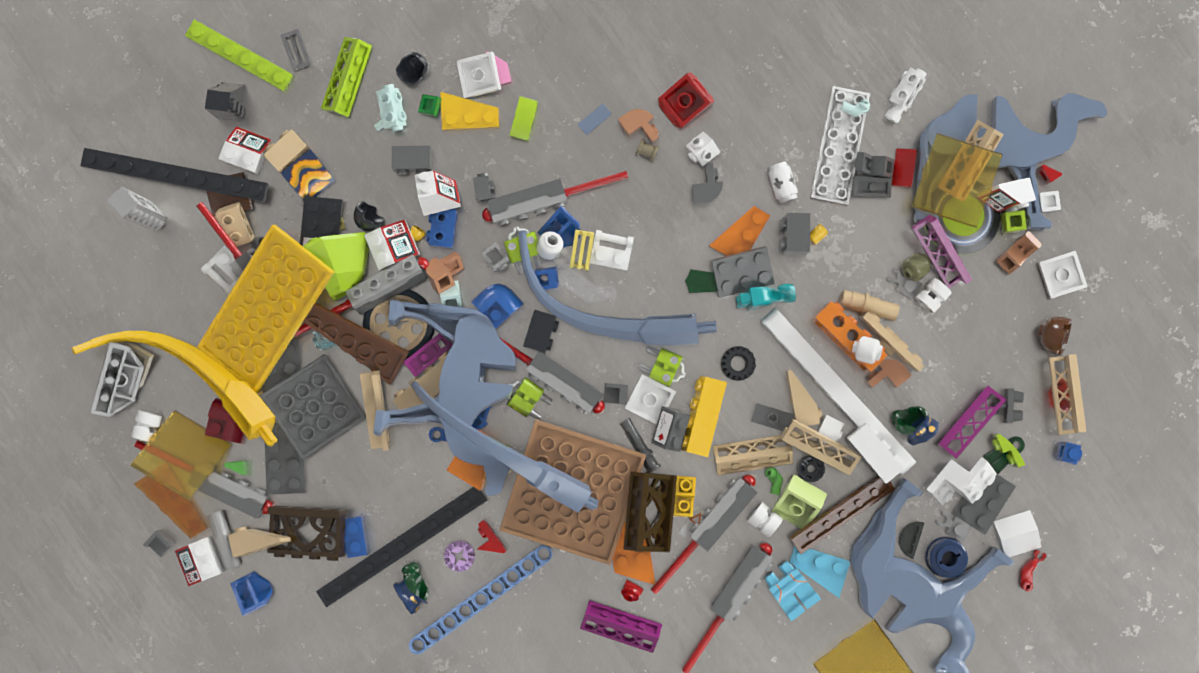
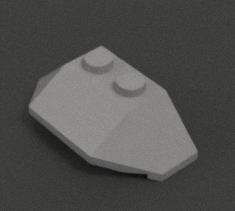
[90,342,144,417]

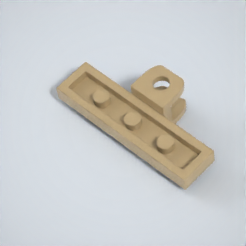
[860,312,924,372]

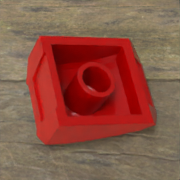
[658,72,714,128]

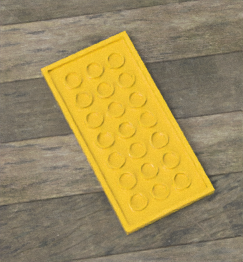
[197,225,334,393]

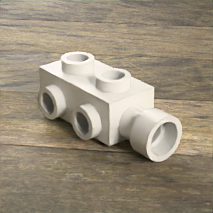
[885,67,927,124]

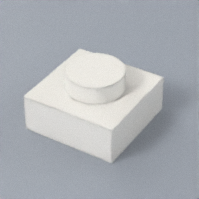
[1038,191,1061,213]

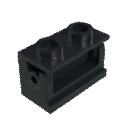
[523,309,559,354]

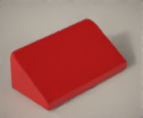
[892,148,917,189]

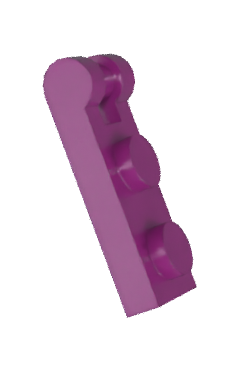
[403,334,453,377]

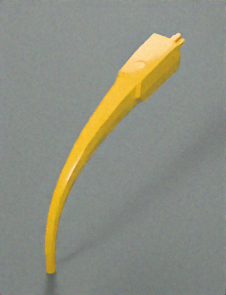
[71,331,278,447]

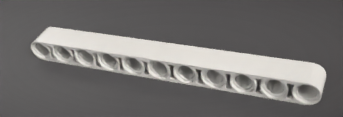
[761,308,916,476]

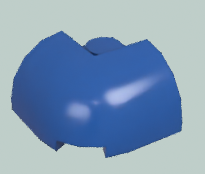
[471,283,524,329]

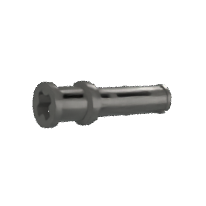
[620,418,661,473]

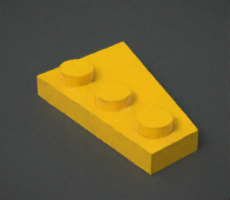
[440,92,499,130]

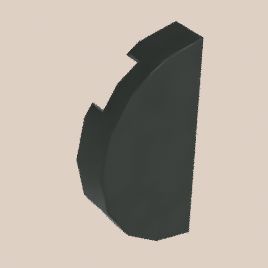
[899,522,924,559]

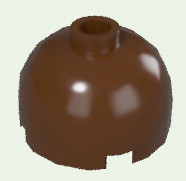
[1038,316,1072,356]

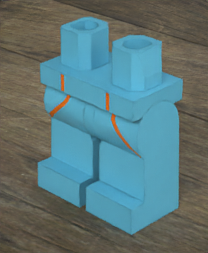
[764,561,821,621]

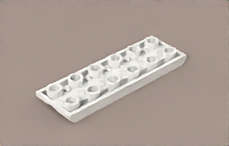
[811,86,870,205]

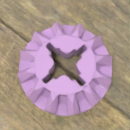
[444,541,475,572]

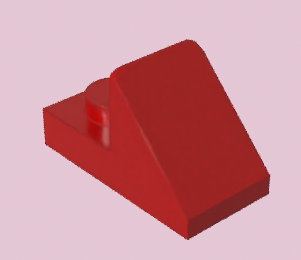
[477,519,507,553]

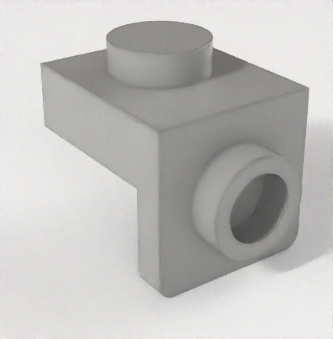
[481,242,510,272]

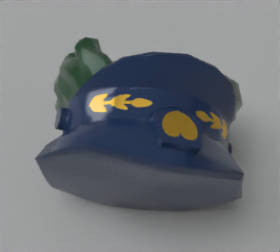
[891,406,939,446]
[393,562,428,614]

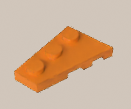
[709,206,770,256]

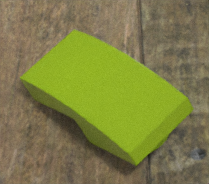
[509,96,538,141]
[991,433,1025,468]

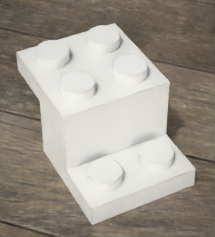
[927,457,997,506]

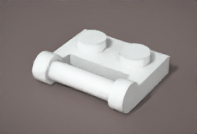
[590,230,634,271]
[201,246,239,296]

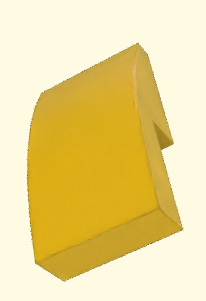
[673,476,696,518]

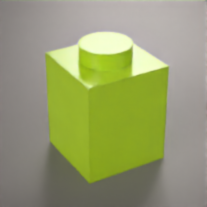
[1001,210,1027,234]

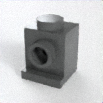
[473,173,496,203]

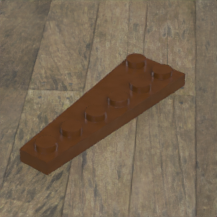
[303,303,409,385]

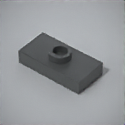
[852,176,892,198]
[751,403,794,431]

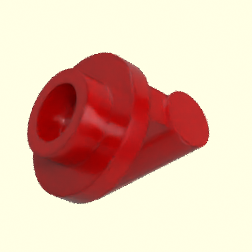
[621,580,644,602]

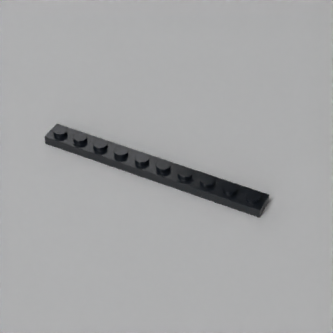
[80,148,269,202]
[316,487,488,607]

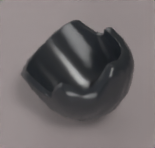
[396,52,428,85]
[353,201,384,231]

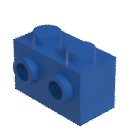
[426,209,458,249]
[344,516,370,558]

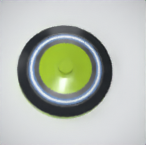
[924,179,1001,255]

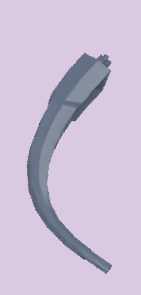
[518,230,717,345]
[411,381,599,513]

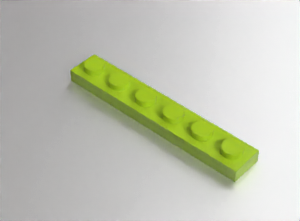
[185,19,294,92]

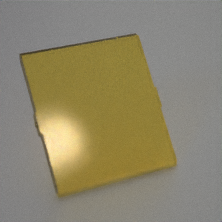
[911,133,1003,228]
[130,410,232,501]
[813,619,914,673]

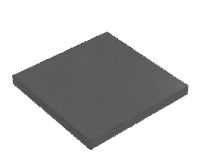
[260,354,366,460]

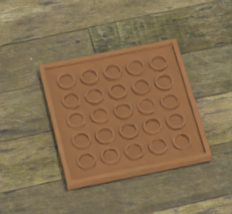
[499,419,646,565]

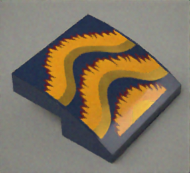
[281,149,336,201]

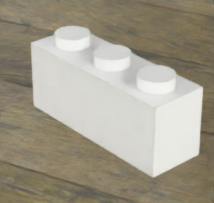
[847,423,904,484]

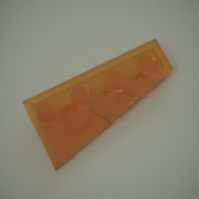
[134,463,208,539]

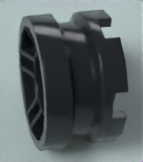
[797,455,825,482]

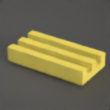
[570,230,594,270]

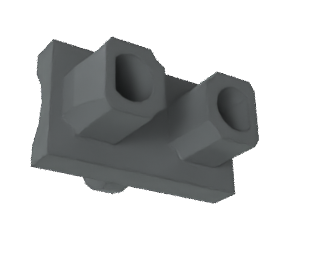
[991,388,1024,423]

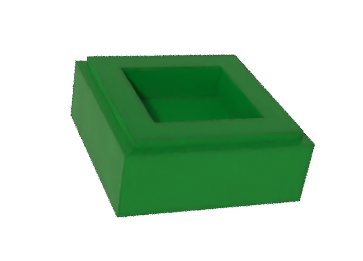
[418,94,442,117]

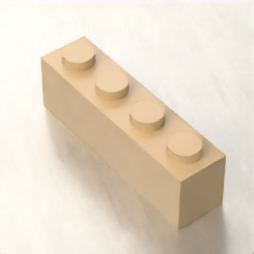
[392,352,448,410]

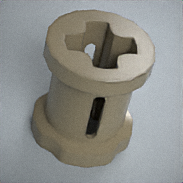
[635,139,659,162]

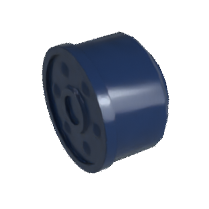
[925,537,968,578]

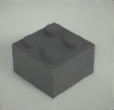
[779,213,810,256]

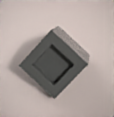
[603,383,628,405]
[143,529,176,557]

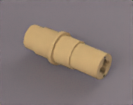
[839,290,900,321]

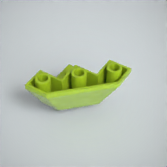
[303,232,369,301]

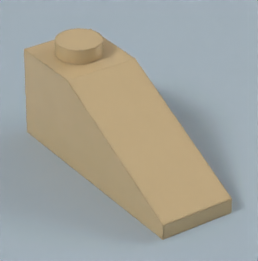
[786,370,822,428]
[228,527,291,557]

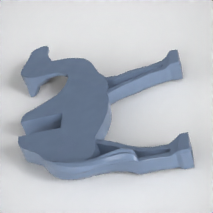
[913,93,1107,230]
[374,300,515,496]
[851,478,1015,673]

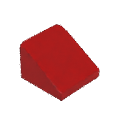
[1037,164,1063,184]

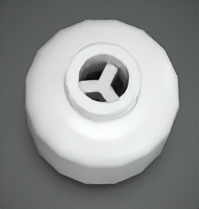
[536,231,563,260]
[852,336,883,364]

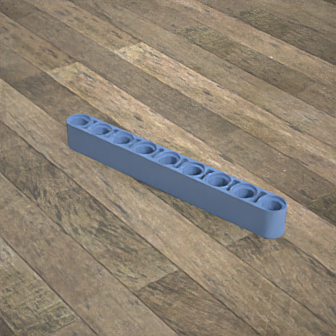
[409,544,553,654]

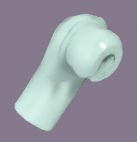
[841,99,870,117]

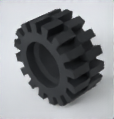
[721,346,756,381]

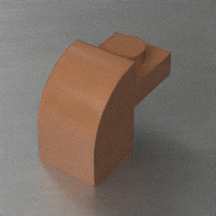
[618,109,659,144]
[996,231,1042,275]
[426,251,464,294]
[865,359,912,388]

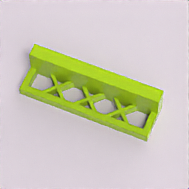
[321,37,372,117]

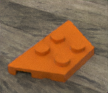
[612,521,656,584]

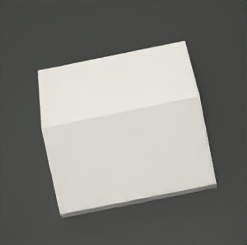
[993,510,1042,557]

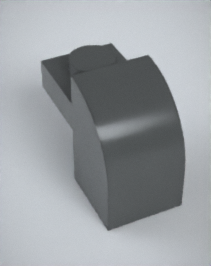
[854,152,894,178]
[691,163,723,206]

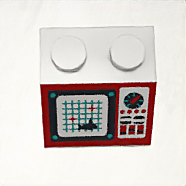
[218,126,272,175]
[415,171,461,216]
[976,178,1036,212]
[364,219,420,270]
[175,536,225,587]

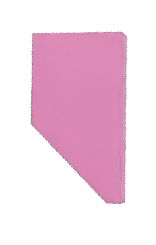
[485,51,512,85]

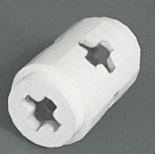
[768,162,798,204]

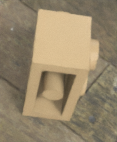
[263,129,310,173]
[215,202,255,247]

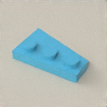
[789,546,850,598]

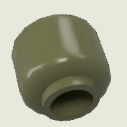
[902,253,931,281]

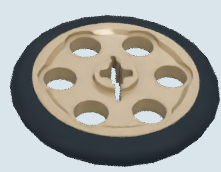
[363,289,434,359]

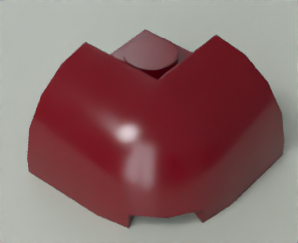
[204,398,246,444]

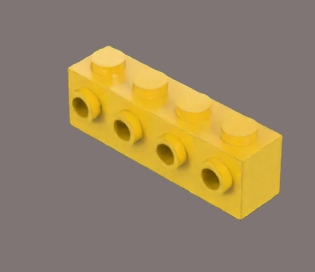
[681,376,727,457]

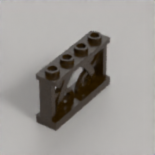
[623,471,677,553]
[267,506,348,561]

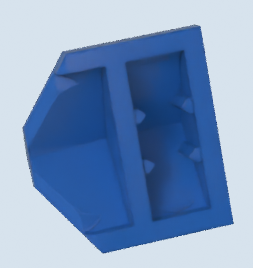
[537,206,580,248]
[230,571,273,616]

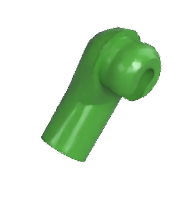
[765,467,783,495]

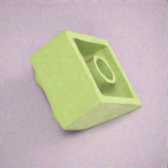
[771,474,827,529]

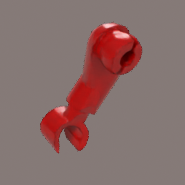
[1020,550,1047,592]

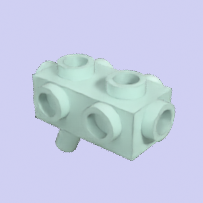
[374,84,406,132]

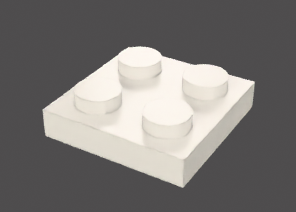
[457,52,501,99]
[1038,251,1088,299]
[625,374,676,425]

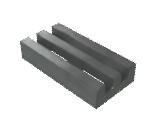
[280,29,312,72]

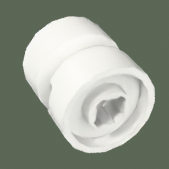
[915,277,952,314]
[130,410,162,442]
[747,502,783,538]

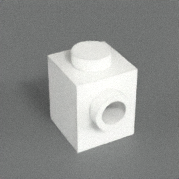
[817,415,844,444]

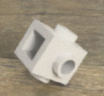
[686,132,720,166]

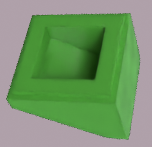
[224,460,248,476]

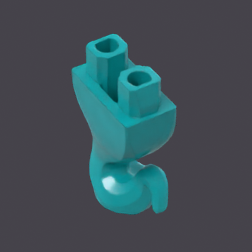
[735,284,796,311]

